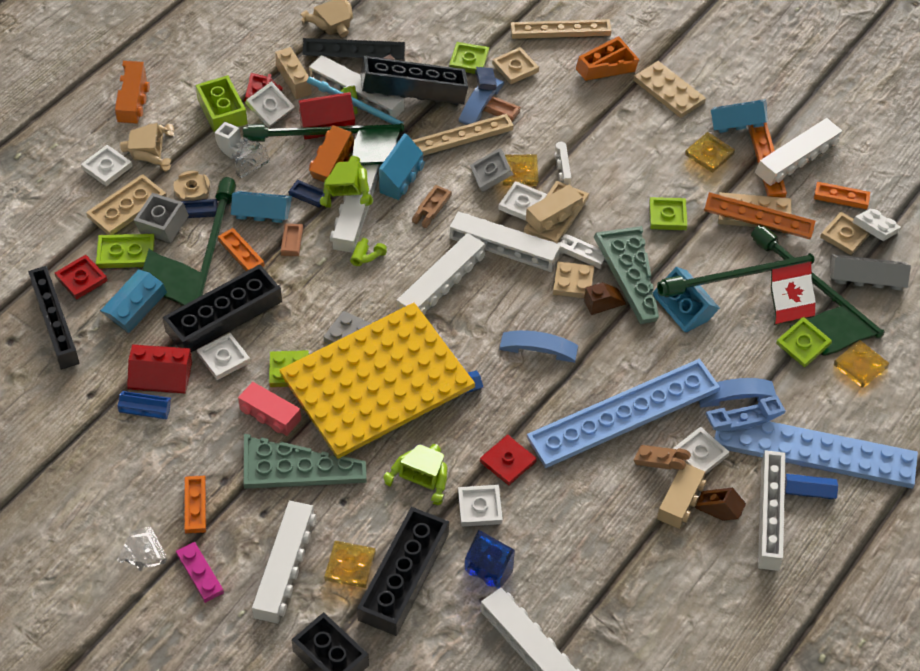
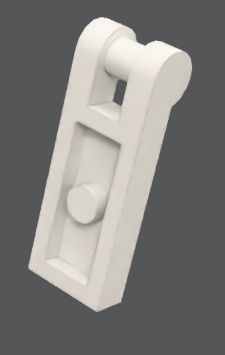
[555,142,571,185]
[557,234,606,269]

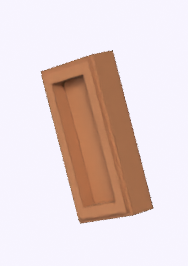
[483,96,521,122]
[281,223,303,256]

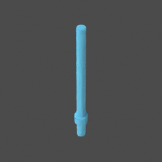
[307,76,403,124]

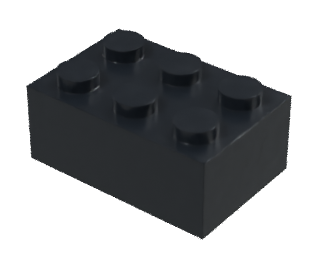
[291,612,369,671]

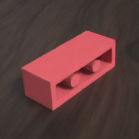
[238,381,301,436]

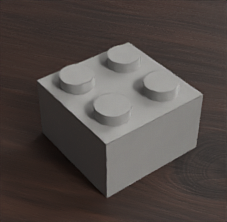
[134,193,189,243]

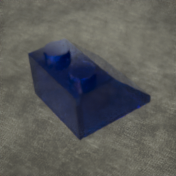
[464,530,515,589]

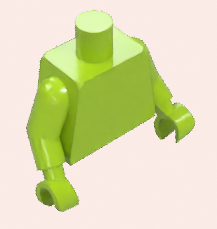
[320,156,373,208]
[383,444,448,505]

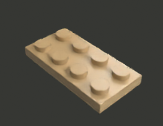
[633,61,706,118]
[86,174,167,235]
[524,181,589,243]
[718,192,791,227]

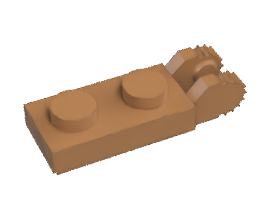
[412,185,452,228]
[633,445,691,470]

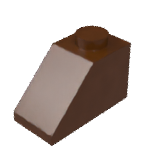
[584,282,626,315]
[695,487,746,521]

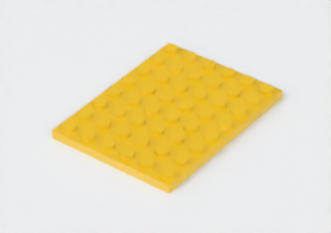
[279,302,475,459]

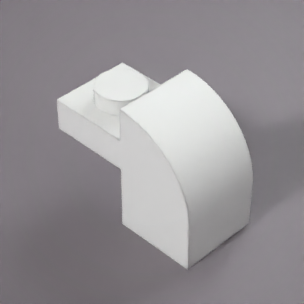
[215,122,256,160]

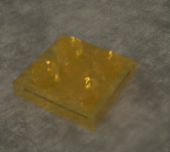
[685,132,735,173]
[502,154,539,186]
[833,340,889,388]
[324,541,376,588]

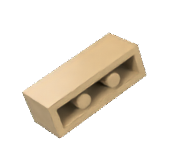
[275,47,312,99]
[526,184,583,234]
[657,464,707,529]

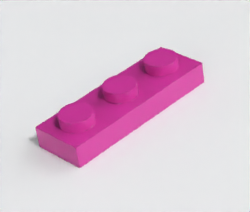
[176,542,224,603]

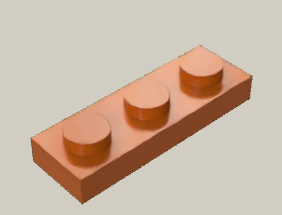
[814,182,870,210]
[218,228,265,272]
[185,475,206,534]

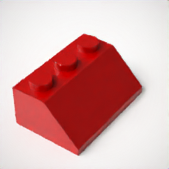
[298,92,355,140]
[127,344,193,394]

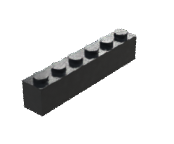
[302,38,406,60]
[28,266,80,370]

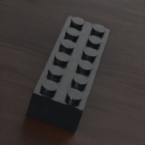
[360,56,468,105]
[162,264,282,353]
[357,507,449,636]

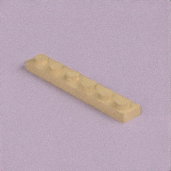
[511,19,612,39]
[412,114,514,156]

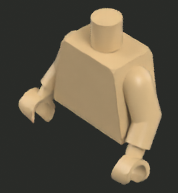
[300,0,353,38]
[120,123,175,171]

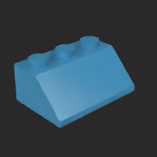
[711,99,768,133]
[379,133,425,200]
[231,191,292,223]
[653,267,720,332]
[100,270,167,334]

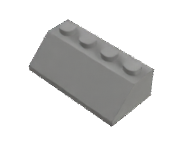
[830,254,911,290]

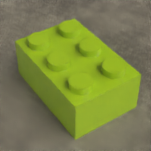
[195,75,248,134]

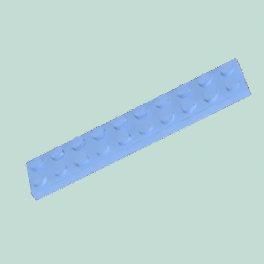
[527,359,720,469]
[714,421,918,489]

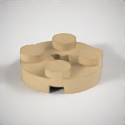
[173,171,210,201]

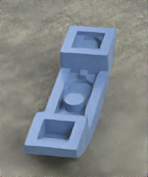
[459,78,504,125]
[499,330,578,363]
[699,378,777,408]
[705,396,786,431]

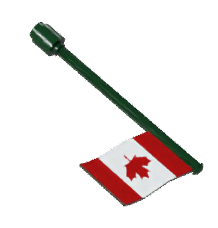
[657,253,815,325]

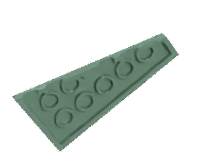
[594,226,659,324]
[244,433,367,489]

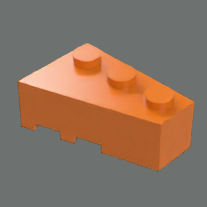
[576,36,639,81]
[115,60,150,124]
[309,125,354,182]

